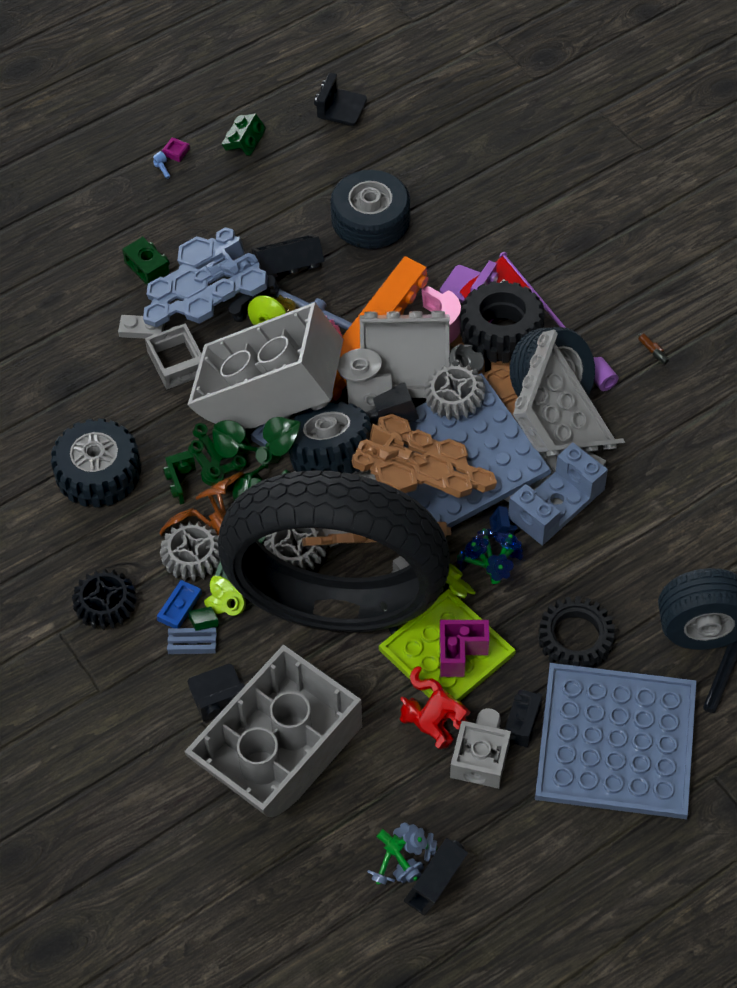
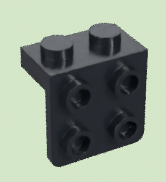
[314,72,367,126]
[187,664,245,722]

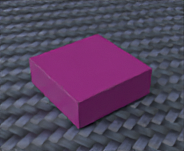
[162,137,190,162]

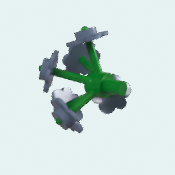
[367,822,437,885]

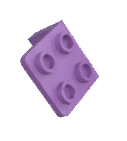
[440,260,498,303]

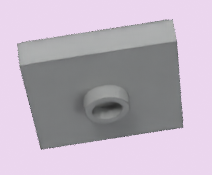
[346,373,392,412]

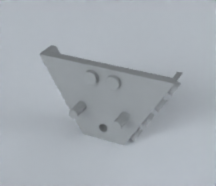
[513,330,625,456]

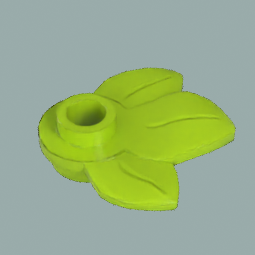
[446,564,475,598]
[204,576,246,616]

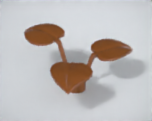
[159,472,244,536]

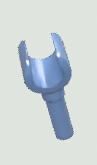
[153,151,170,179]

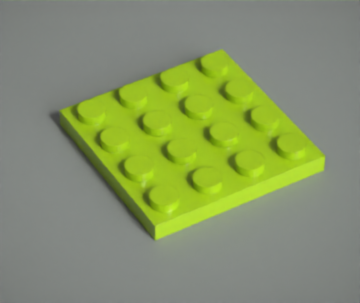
[379,589,516,701]

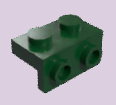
[221,113,266,156]

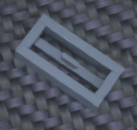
[167,628,217,654]

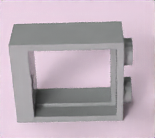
[145,323,202,390]

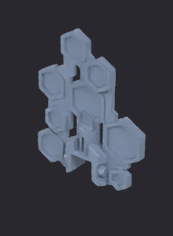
[143,227,268,327]

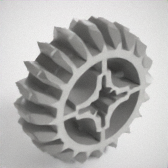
[424,362,485,420]
[160,521,220,581]
[264,528,328,570]

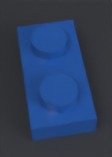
[157,580,202,628]

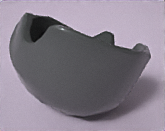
[449,344,485,372]

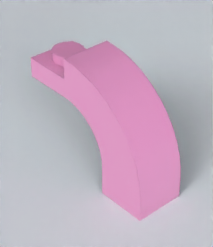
[421,286,461,344]

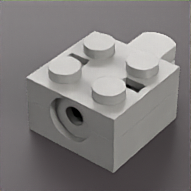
[450,708,511,789]

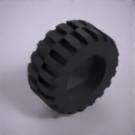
[460,281,545,364]

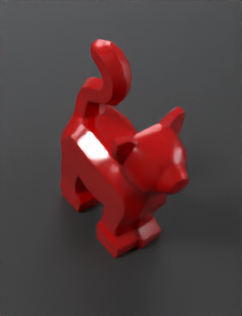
[399,666,471,749]

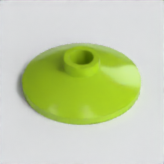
[248,296,287,325]

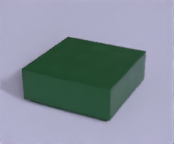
[188,607,218,631]

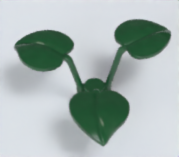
[212,417,301,501]

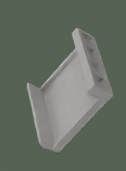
[360,311,450,398]

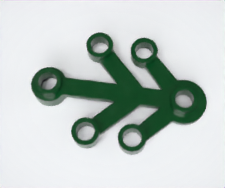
[188,423,250,486]

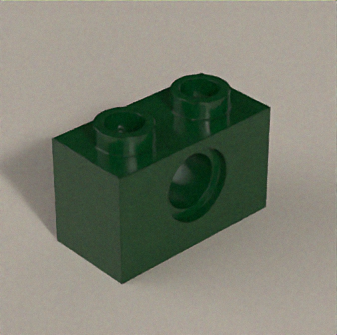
[122,236,170,285]

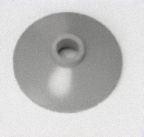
[337,349,382,382]

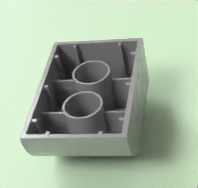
[188,302,343,429]
[185,645,362,817]

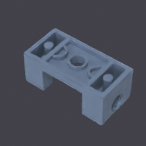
[508,443,608,546]

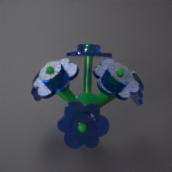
[457,528,523,584]

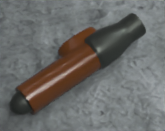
[638,333,669,365]

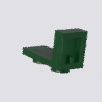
[163,451,196,505]

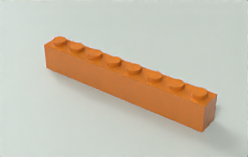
[330,256,428,402]

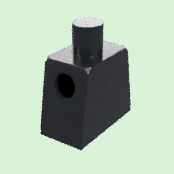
[366,383,419,424]

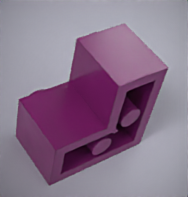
[439,620,489,677]

